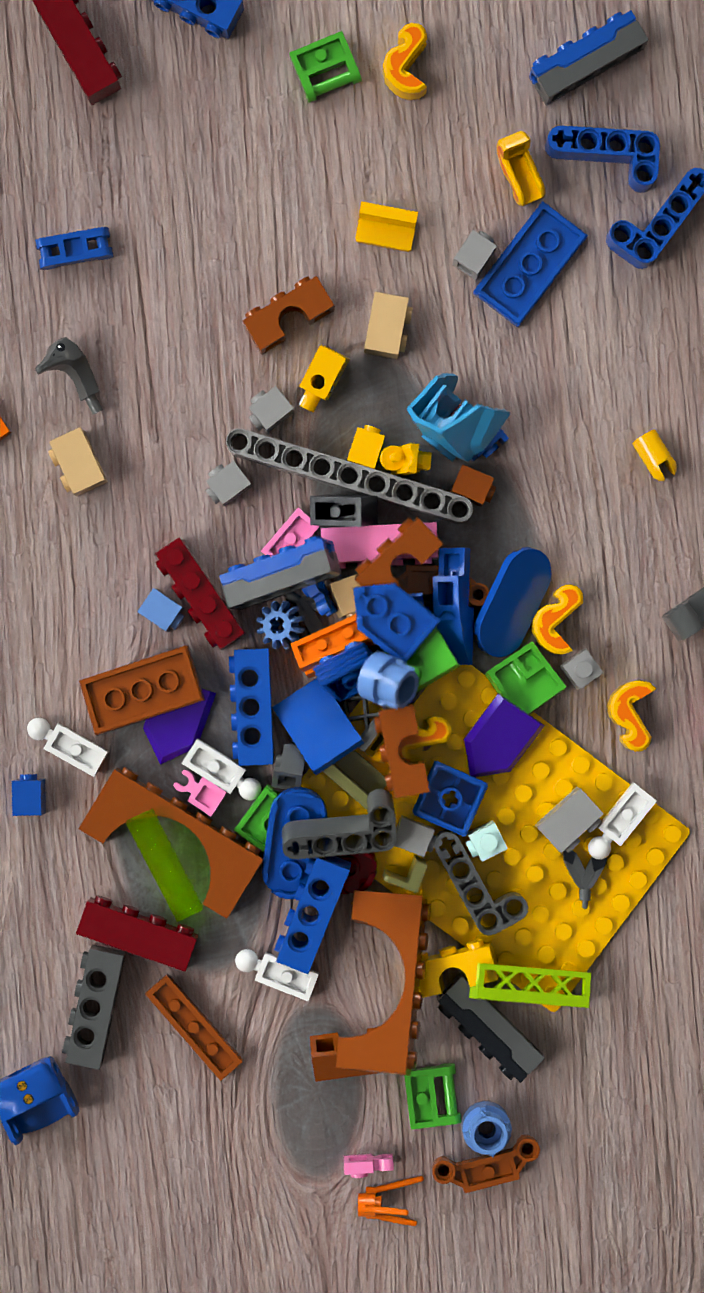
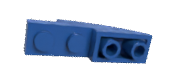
[433,548,474,665]

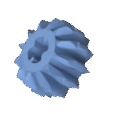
[256,601,305,649]

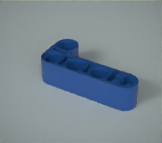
[545,126,660,193]
[606,168,704,269]

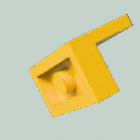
[355,201,418,252]

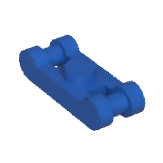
[35,227,113,270]

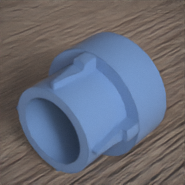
[357,652,419,709]
[461,1101,512,1157]

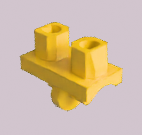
[380,443,432,477]

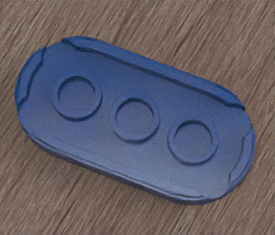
[474,547,552,657]
[262,787,327,899]

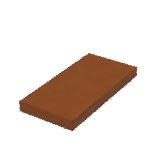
[79,645,205,735]

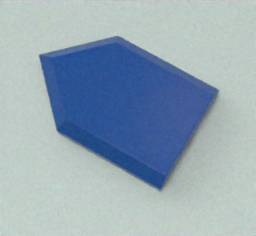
[353,583,441,663]

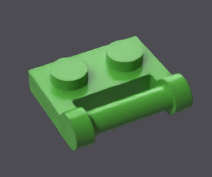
[289,31,362,103]
[404,1063,462,1130]

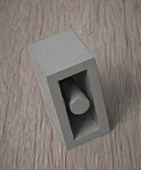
[535,786,604,853]

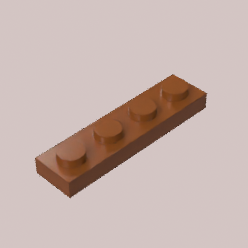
[145,973,243,1081]

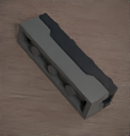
[436,972,545,1083]

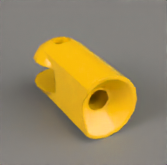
[632,429,677,481]

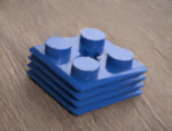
[313,641,374,702]
[413,761,488,837]

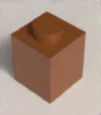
[450,464,496,507]

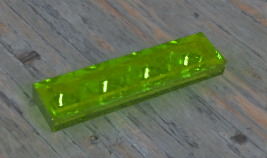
[126,808,203,922]

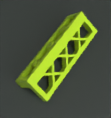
[469,963,591,1008]

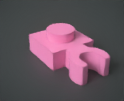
[173,770,227,817]
[344,1154,394,1178]

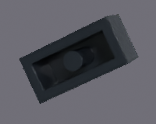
[310,494,378,527]

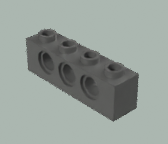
[62,945,126,1070]

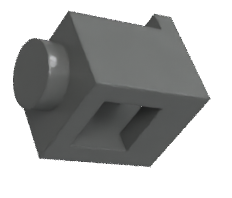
[272,743,305,789]

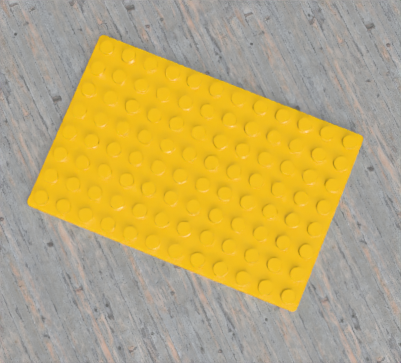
[301,665,690,1012]

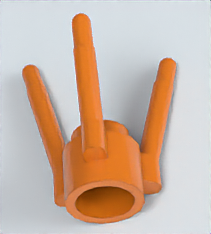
[358,1176,424,1226]

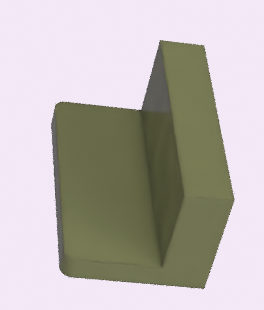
[323,750,386,810]
[383,855,428,893]

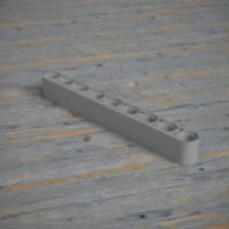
[226,428,473,524]

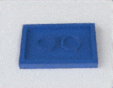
[272,677,364,775]

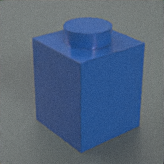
[12,774,46,816]

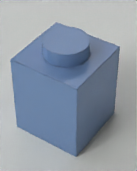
[137,588,185,632]

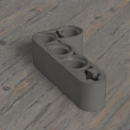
[662,587,704,641]
[282,789,397,859]
[434,830,528,935]

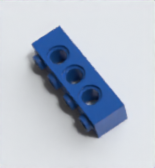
[151,0,244,40]
[229,648,274,766]
[274,856,351,974]

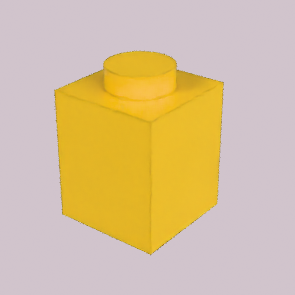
[347,425,385,469]

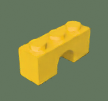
[419,939,499,998]

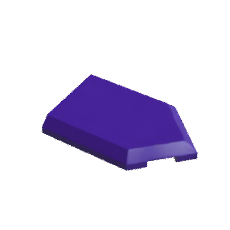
[143,688,216,765]
[464,693,545,778]

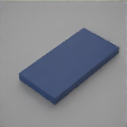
[473,201,588,328]

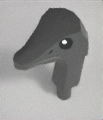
[35,337,103,415]

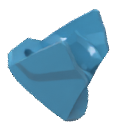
[407,373,510,462]

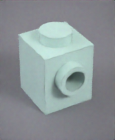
[465,820,508,862]

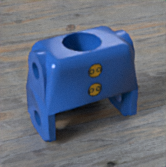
[0,1056,80,1146]

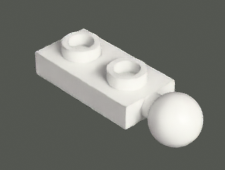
[27,717,109,777]
[182,738,262,801]
[588,782,657,859]
[235,949,319,1001]

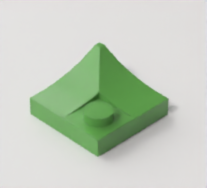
[384,626,460,692]
[485,641,567,715]

